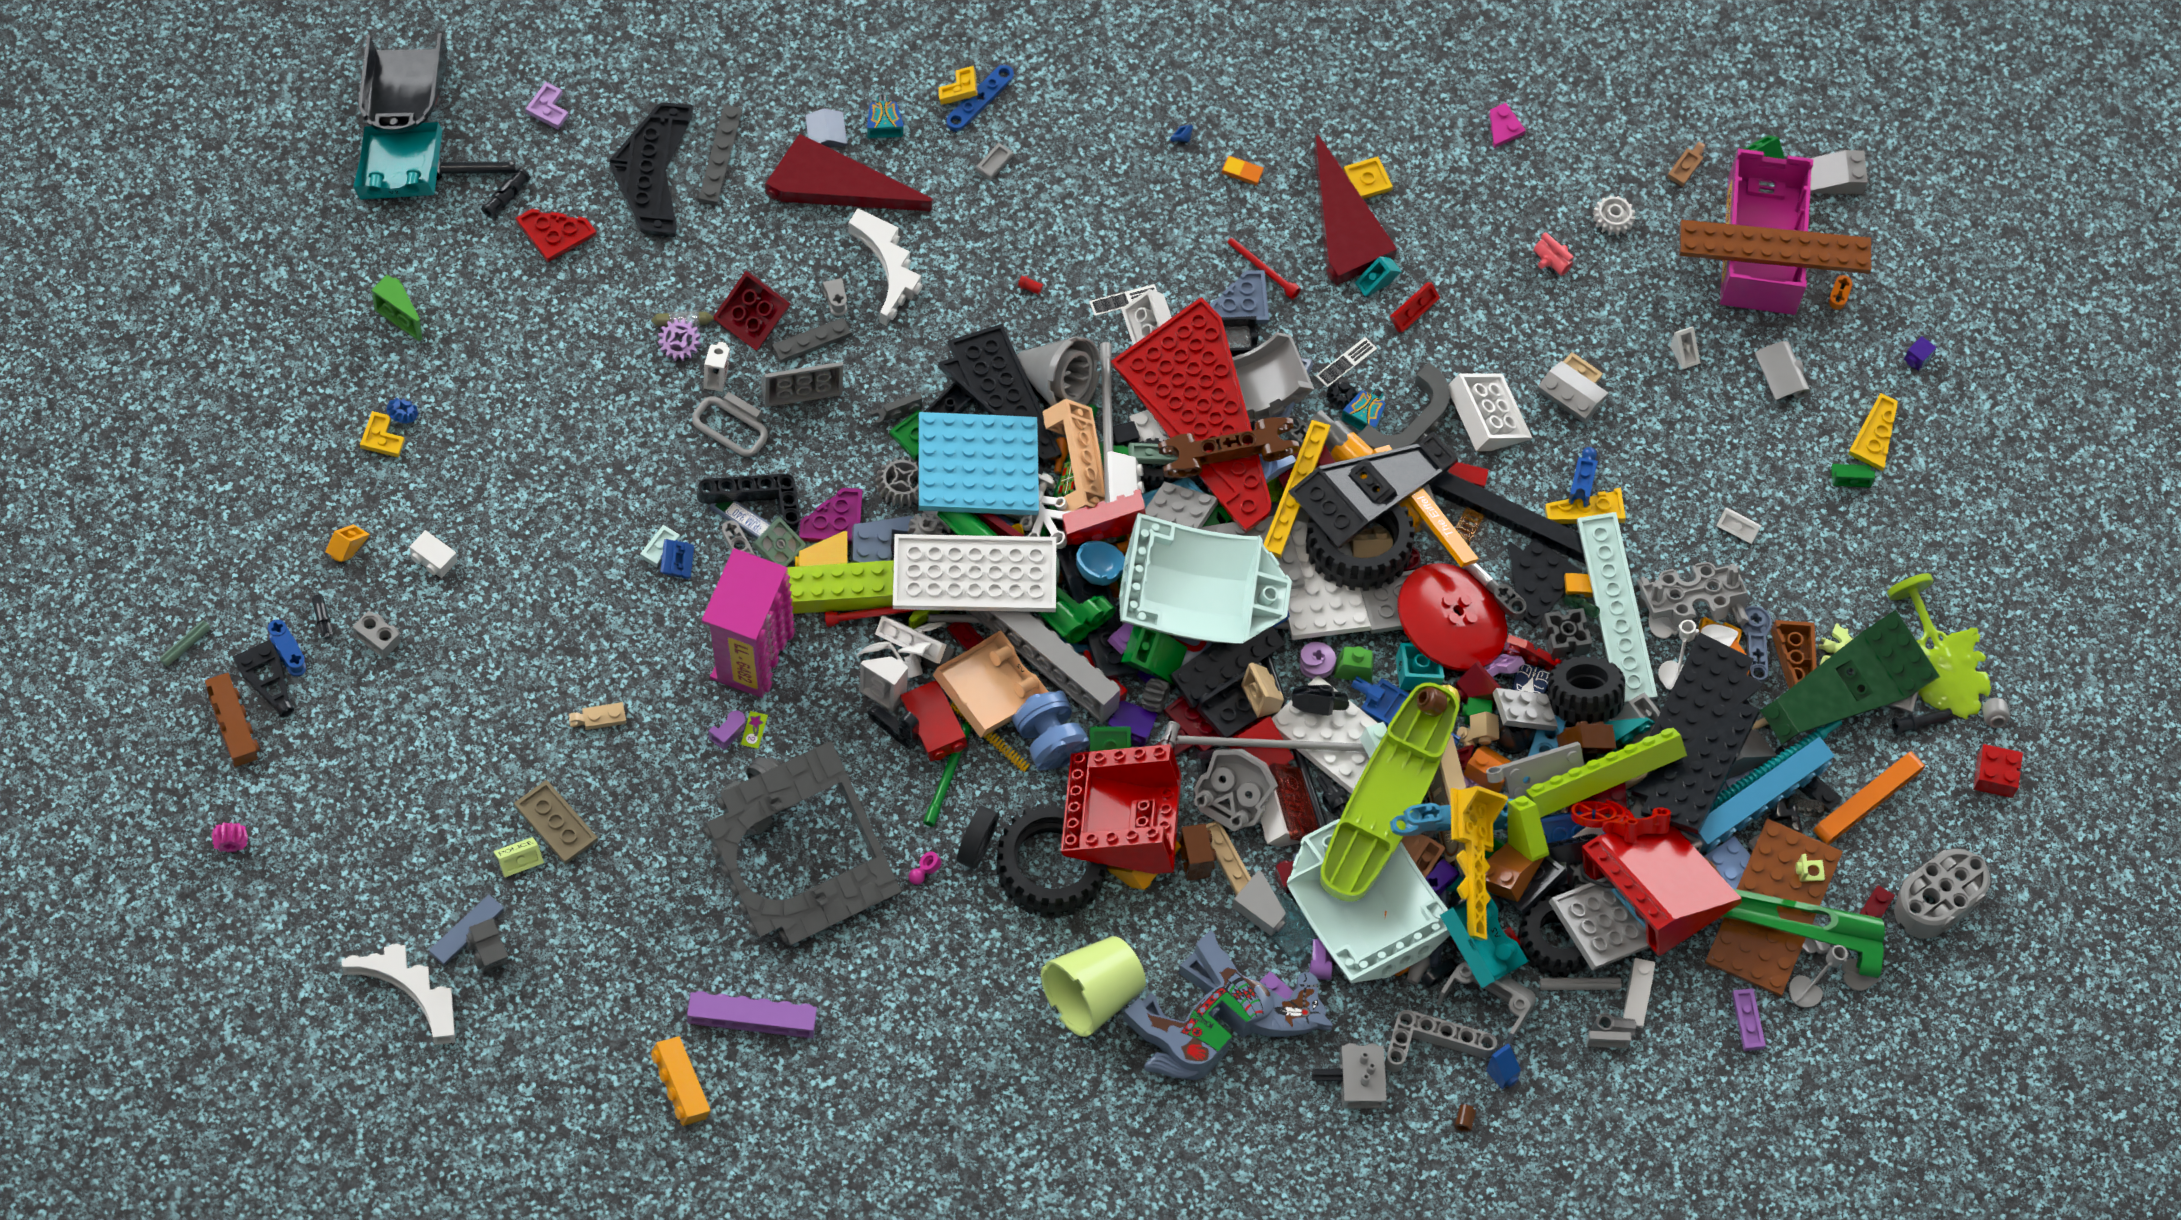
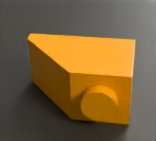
[325,524,370,562]

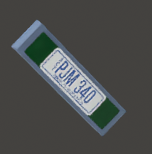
[710,501,771,539]

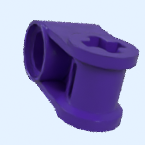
[1425,859,1460,897]

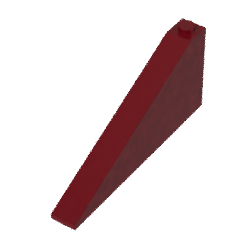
[765,133,933,212]
[1313,135,1397,286]

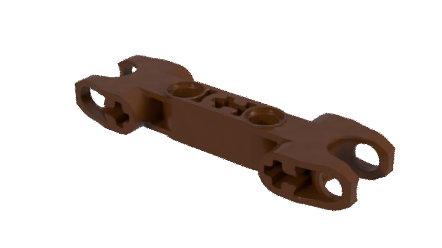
[1158,417,1299,478]

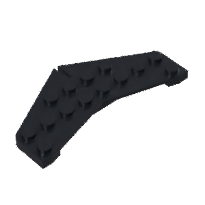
[609,102,694,237]

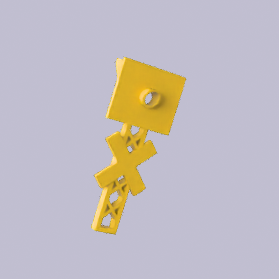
[1450,786,1508,941]

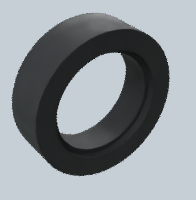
[956,805,999,869]

